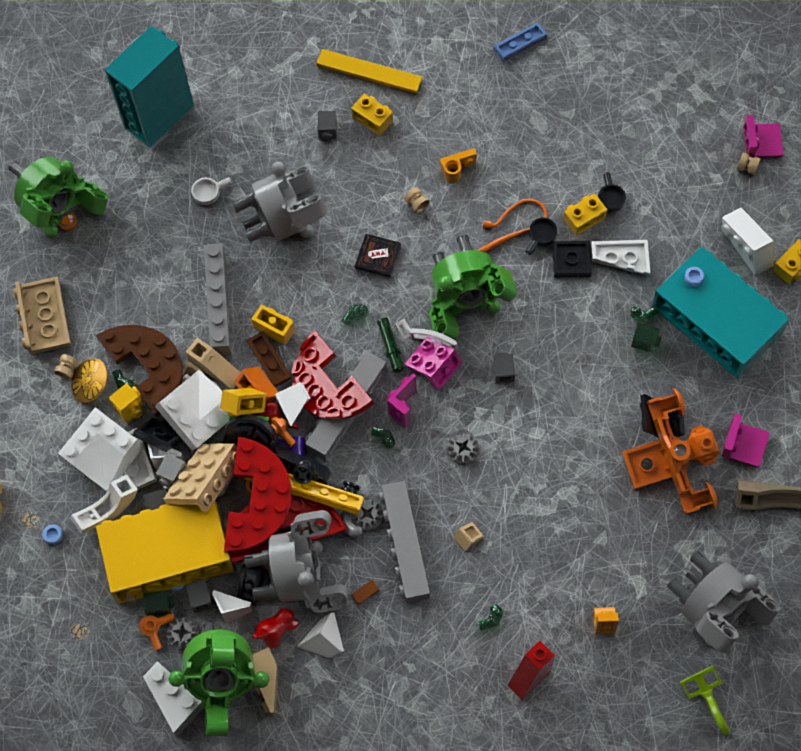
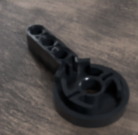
[220,415,331,485]

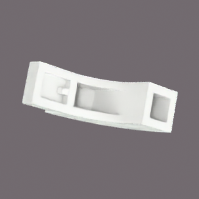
[71,475,138,534]

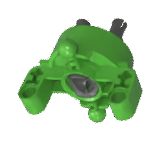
[8,156,109,238]
[429,234,517,340]
[168,622,269,736]

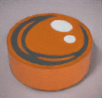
[59,212,77,232]

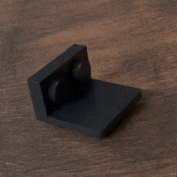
[640,394,685,438]

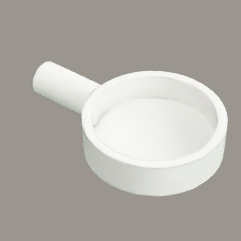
[191,177,232,205]

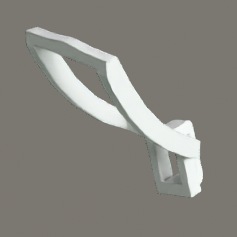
[396,319,459,351]

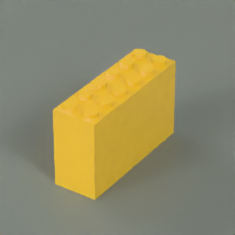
[96,500,235,604]

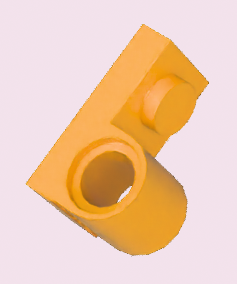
[440,148,477,183]
[593,607,619,634]

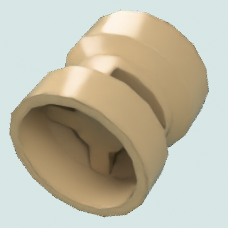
[737,152,761,176]
[404,187,430,213]
[54,354,79,380]

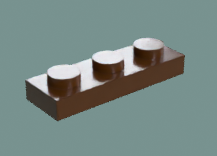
[247,331,291,388]

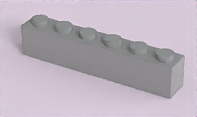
[204,243,232,355]
[305,351,387,462]
[379,480,430,603]

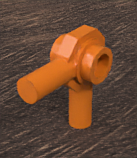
[269,417,297,447]
[139,613,175,651]

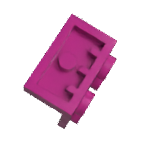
[743,115,784,158]
[405,337,462,390]
[387,374,417,429]
[721,414,769,468]

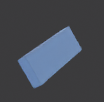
[493,22,548,62]

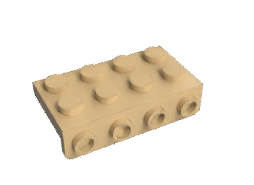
[13,276,71,355]
[163,443,237,512]

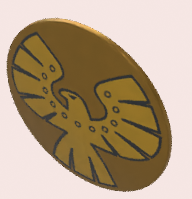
[71,358,108,403]

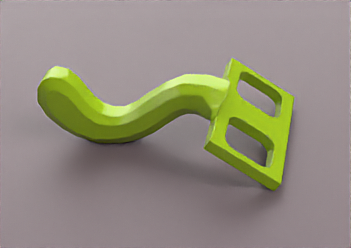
[680,665,730,736]

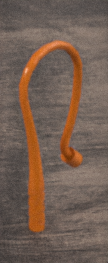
[478,198,548,253]

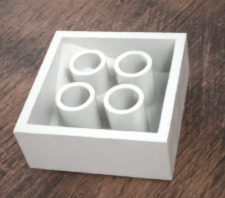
[155,370,230,451]
[58,407,145,491]

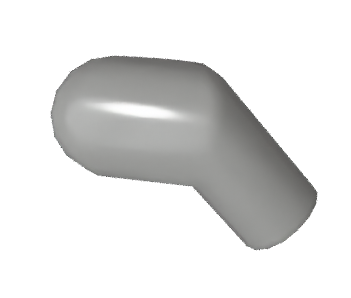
[342,512,362,538]

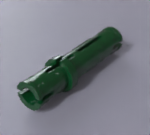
[377,317,405,373]

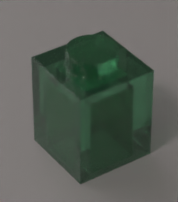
[631,323,662,353]
[143,590,175,617]

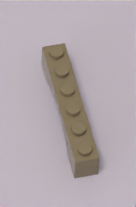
[734,480,801,510]

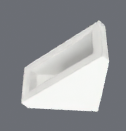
[275,382,311,426]
[147,443,185,471]
[212,590,253,624]
[297,613,344,658]

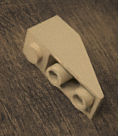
[185,338,241,389]
[253,647,279,717]

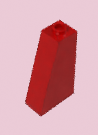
[508,641,555,700]

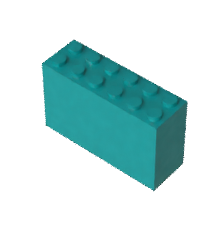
[105,25,194,148]
[651,246,789,379]

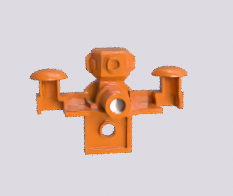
[621,388,719,514]

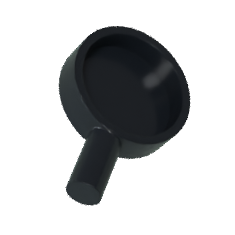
[598,172,626,212]
[525,217,557,255]

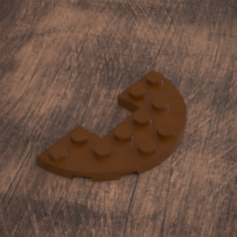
[96,325,183,417]

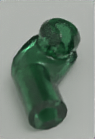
[341,304,368,325]
[630,306,659,322]
[112,369,137,389]
[371,426,395,448]
[478,605,503,631]

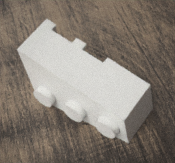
[721,208,774,276]
[143,661,203,737]

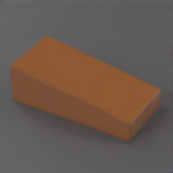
[352,580,379,605]

